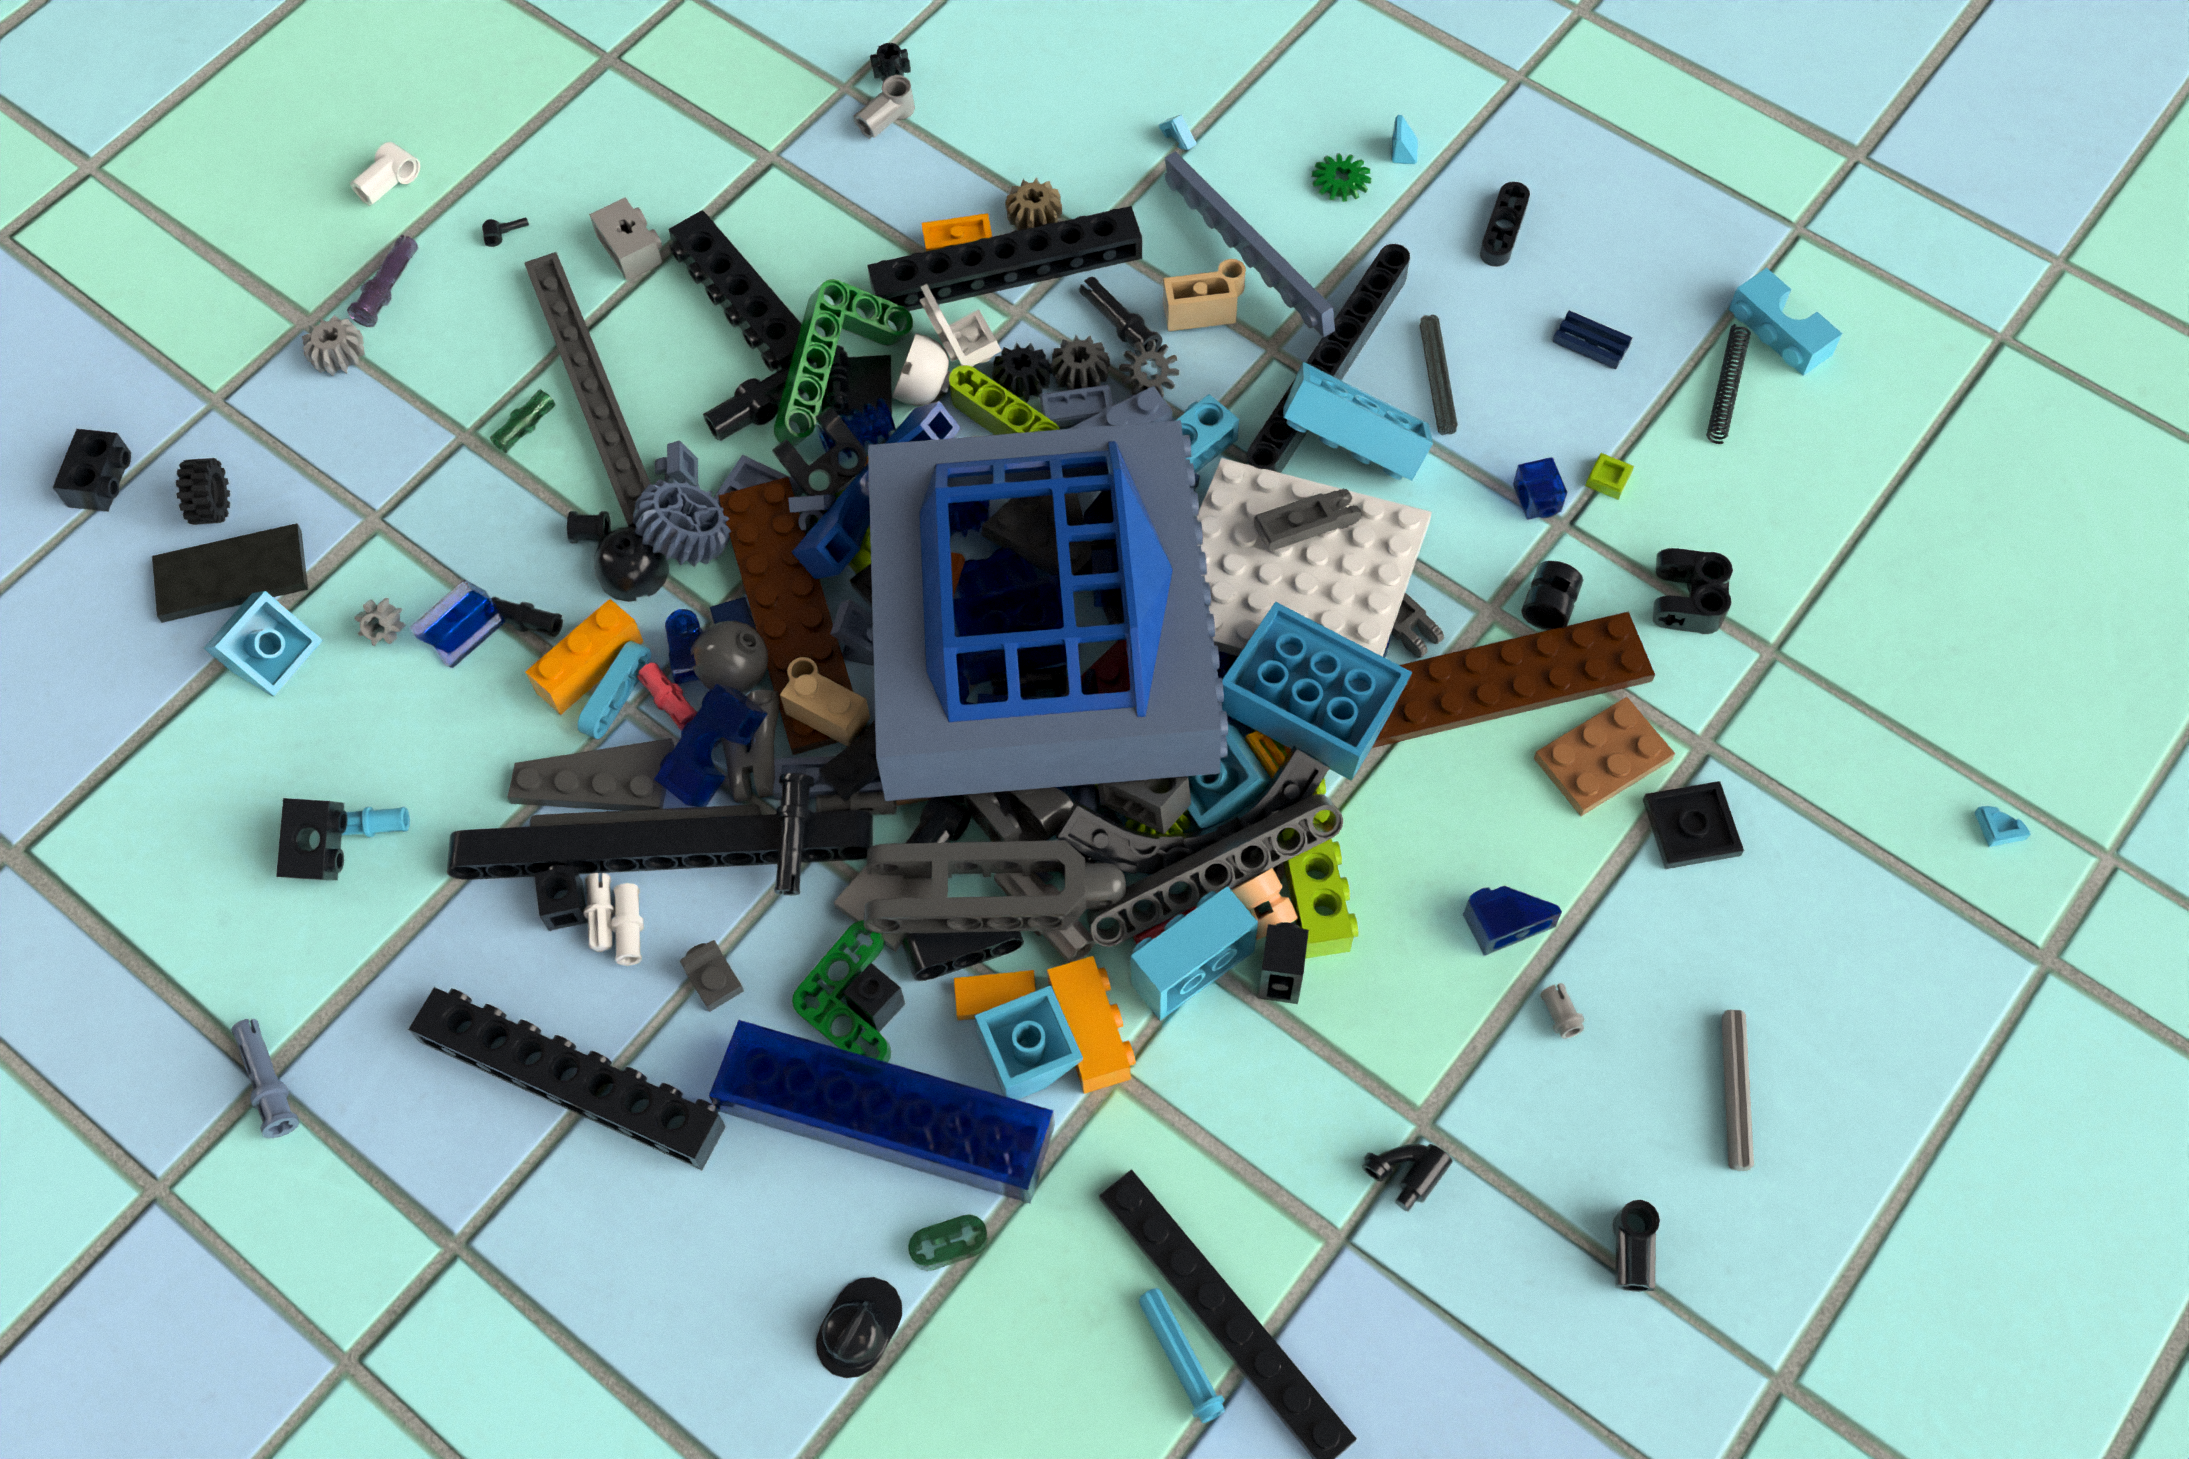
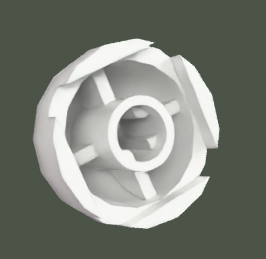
[892,333,951,406]

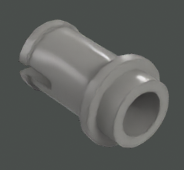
[1540,983,1585,1039]

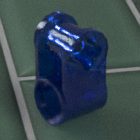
[665,609,703,685]

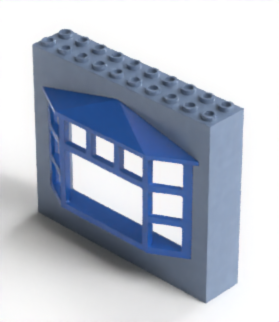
[868,420,1228,801]

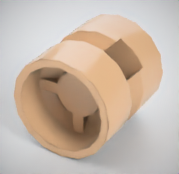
[1230,868,1299,940]

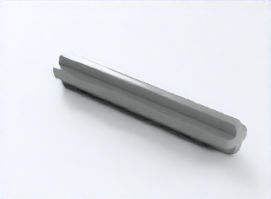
[1722,1010,1754,1171]

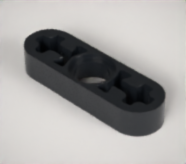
[1480,182,1530,267]

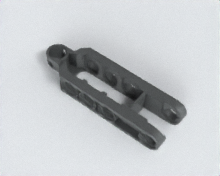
[864,840,1126,934]

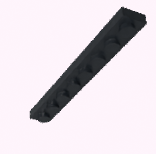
[1099,1169,1357,1459]

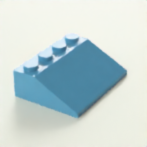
[1221,601,1412,781]

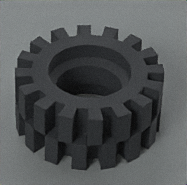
[176,458,230,525]

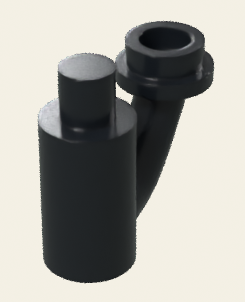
[1362,1144,1453,1211]

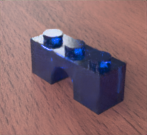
[654,683,768,807]

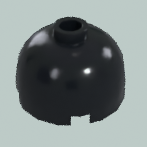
[594,527,669,602]

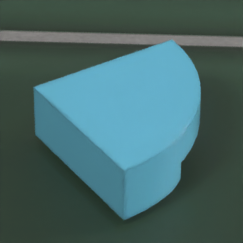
[1159,115,1197,150]
[1974,806,2031,847]

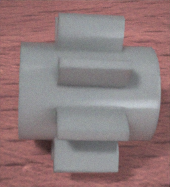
[354,598,406,646]

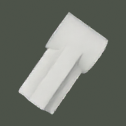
[350,142,420,206]

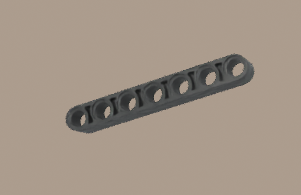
[1087,794,1343,947]

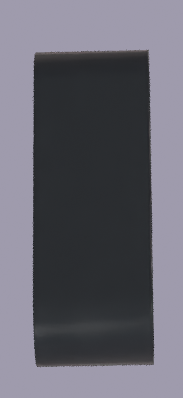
[902,931,1024,981]

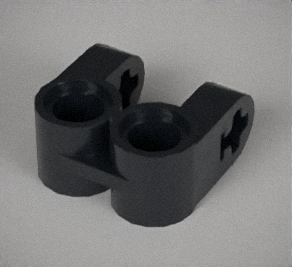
[772,406,867,496]
[1653,548,1733,634]

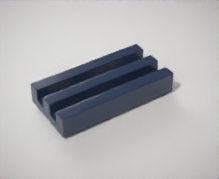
[1553,310,1633,369]

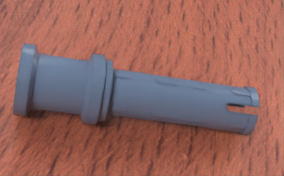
[231,1019,300,1138]

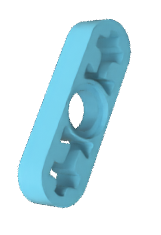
[578,641,651,739]

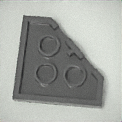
[981,493,1093,580]

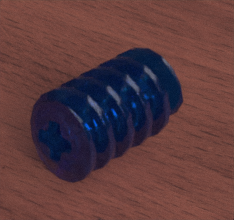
[816,398,896,462]

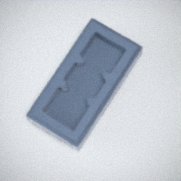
[1039,385,1113,428]

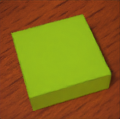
[1585,453,1634,500]

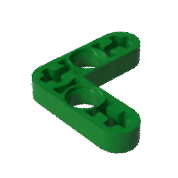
[792,920,891,1071]

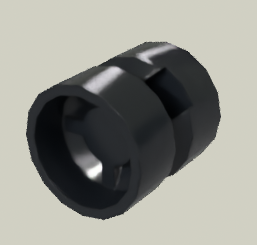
[1521,561,1584,630]

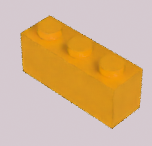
[525,599,644,715]
[1047,956,1136,1094]

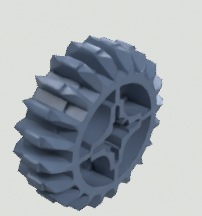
[632,478,732,567]

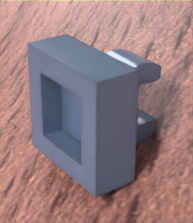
[655,440,698,486]
[788,495,836,530]

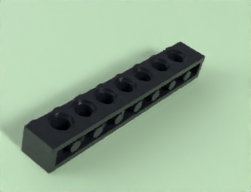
[867,206,1142,311]
[408,987,726,1170]

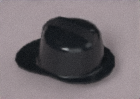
[816,1277,902,1378]

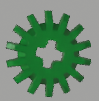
[1311,153,1372,202]

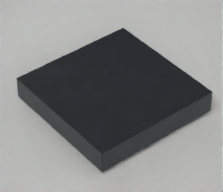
[1643,781,1744,869]

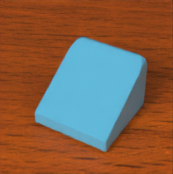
[1391,115,1418,164]

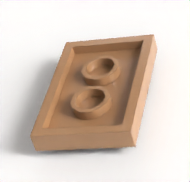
[1534,697,1675,816]

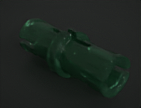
[490,389,556,453]

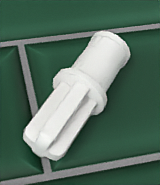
[583,873,615,952]

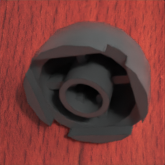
[691,621,768,697]

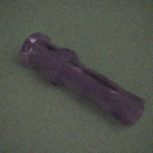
[347,235,418,327]

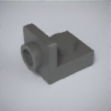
[680,940,744,1012]

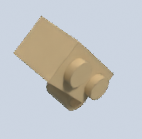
[1163,259,1246,331]
[780,657,870,747]

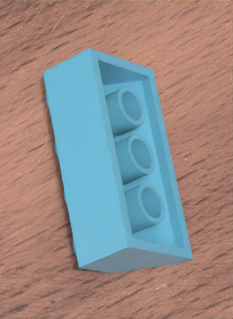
[1283,362,1433,481]

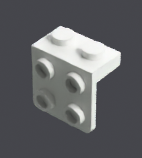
[920,284,1002,366]

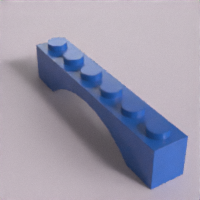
[792,401,961,579]

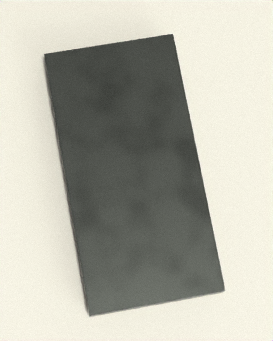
[152,523,308,623]

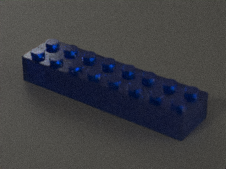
[709,1020,1055,1203]

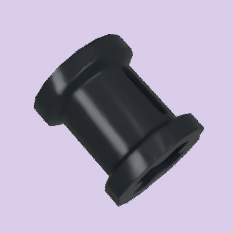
[567,511,611,543]

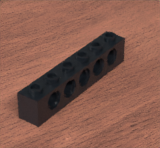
[668,210,815,372]

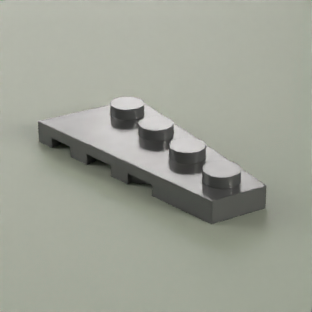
[507,738,674,811]

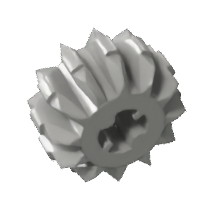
[302,315,365,376]

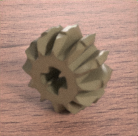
[1005,177,1062,231]

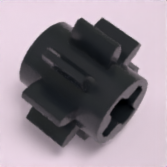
[870,43,911,82]

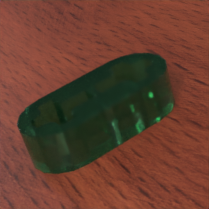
[908,1214,988,1271]

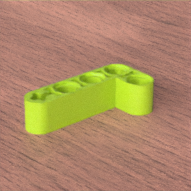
[949,365,1060,435]

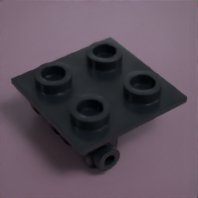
[822,345,892,417]

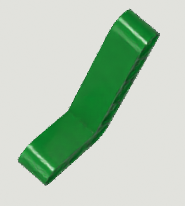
[774,279,913,446]

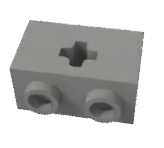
[589,197,663,281]

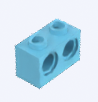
[1175,394,1239,473]

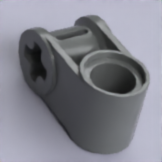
[1009,787,1074,839]

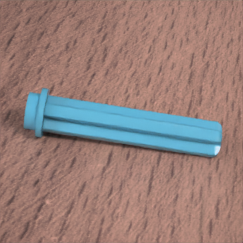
[1139,1288,1225,1423]

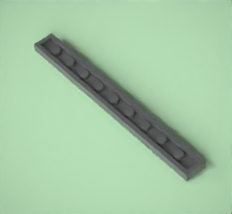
[524,252,650,528]

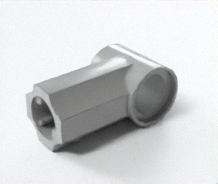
[853,75,915,139]

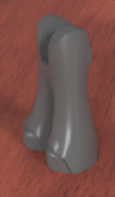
[707,690,780,803]

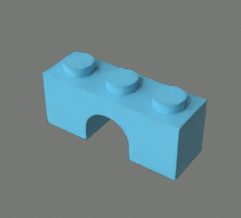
[1729,268,1843,376]

